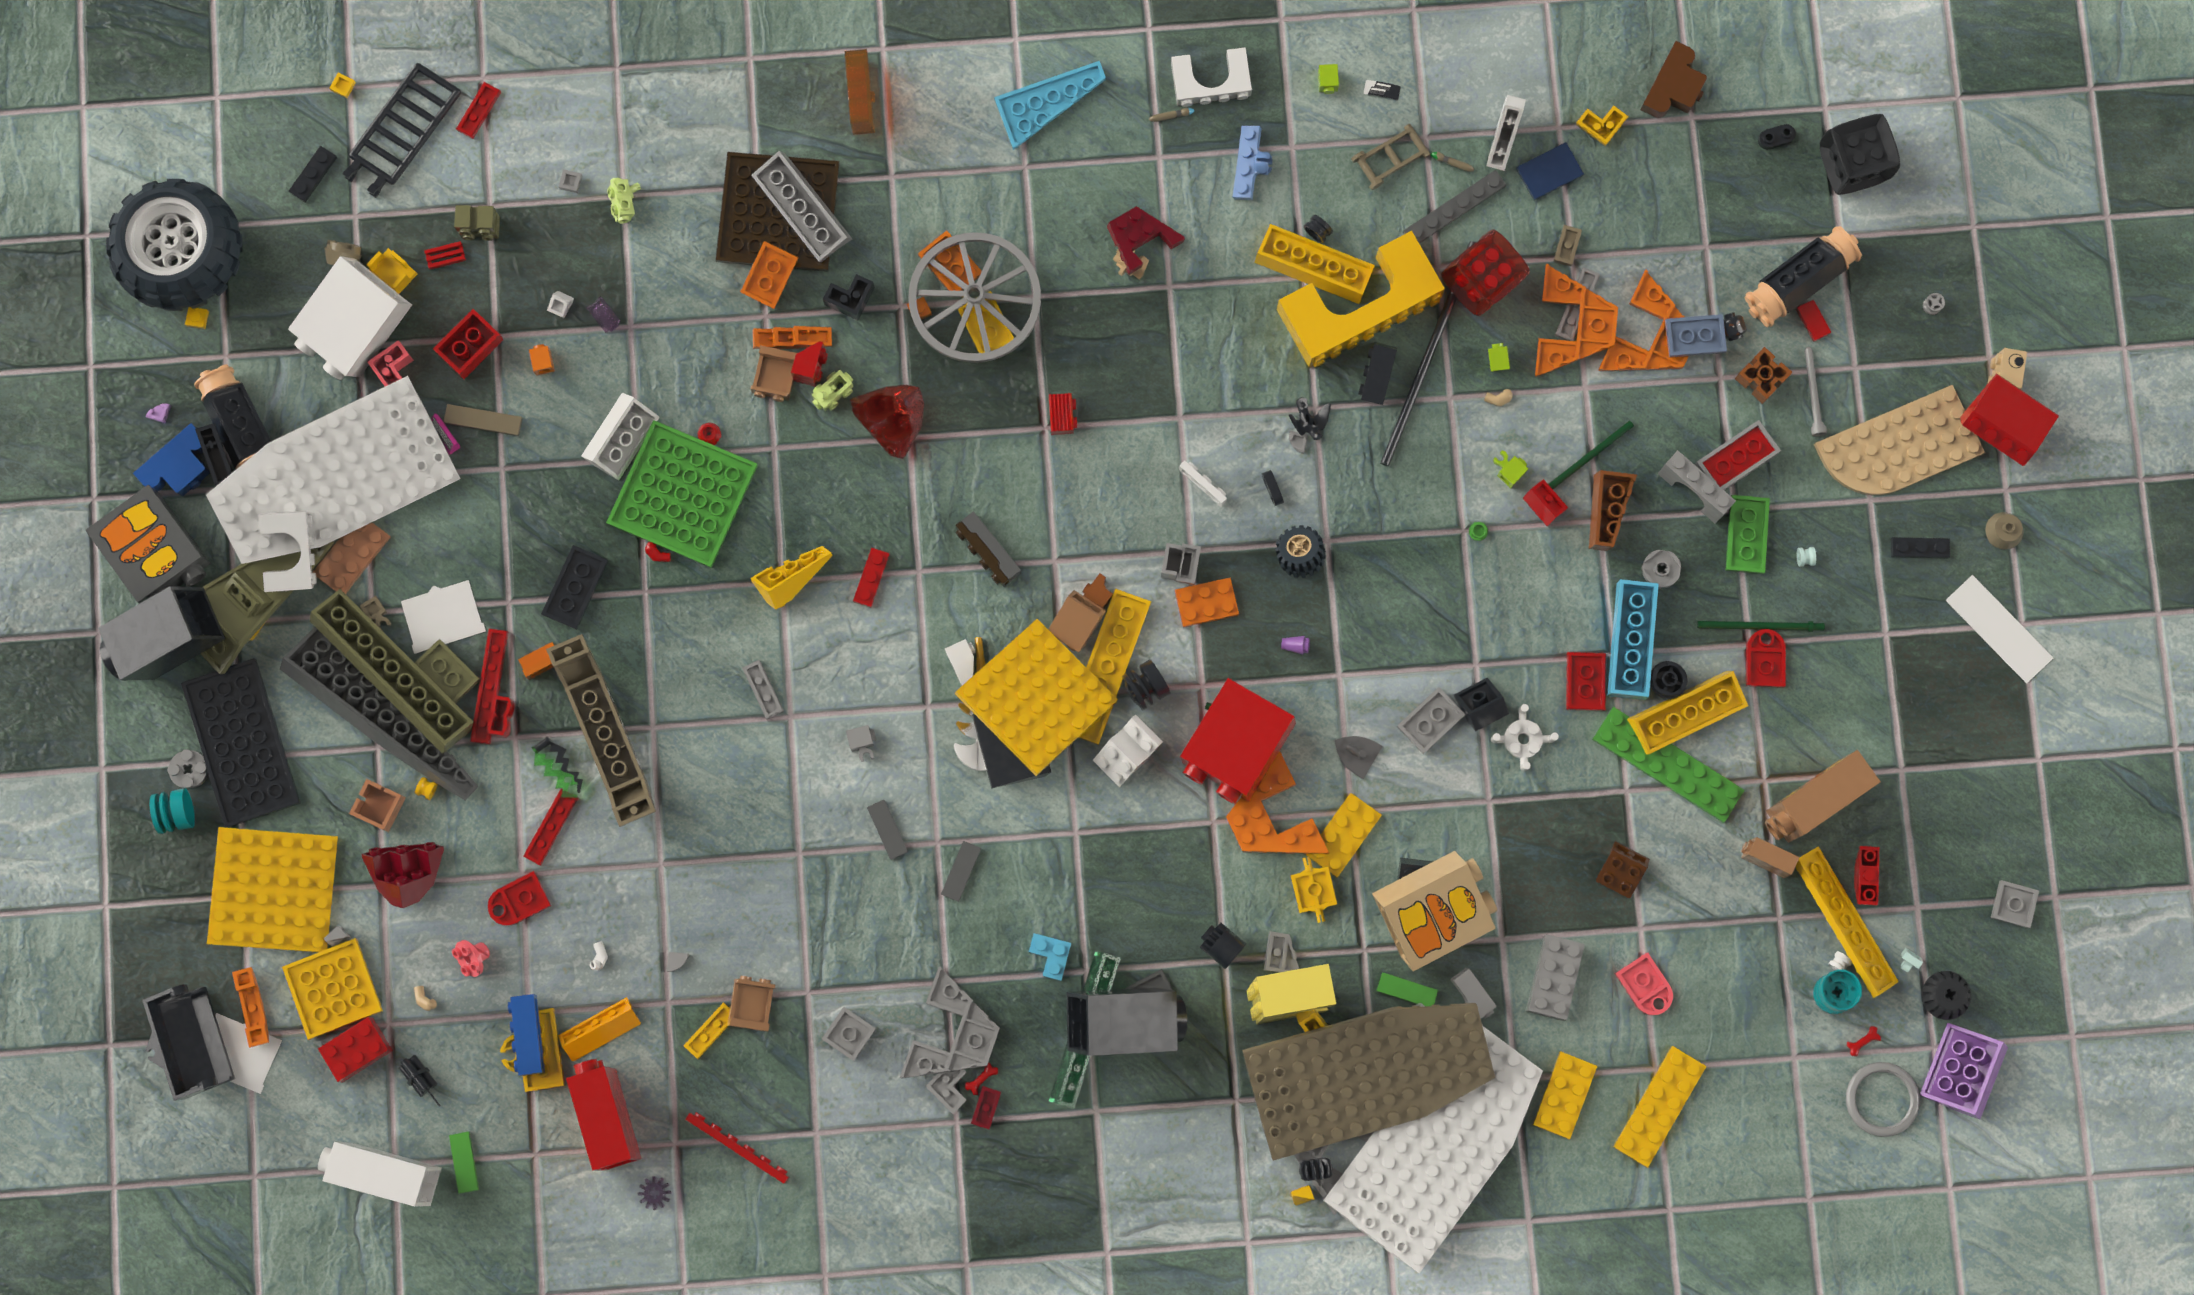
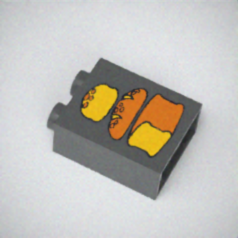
[85,485,211,604]

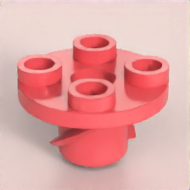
[452,940,490,977]

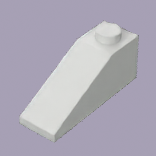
[945,639,976,685]

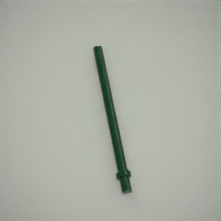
[1548,421,1634,489]
[1697,621,1825,632]

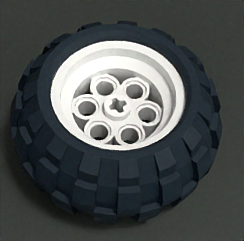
[106,178,243,311]

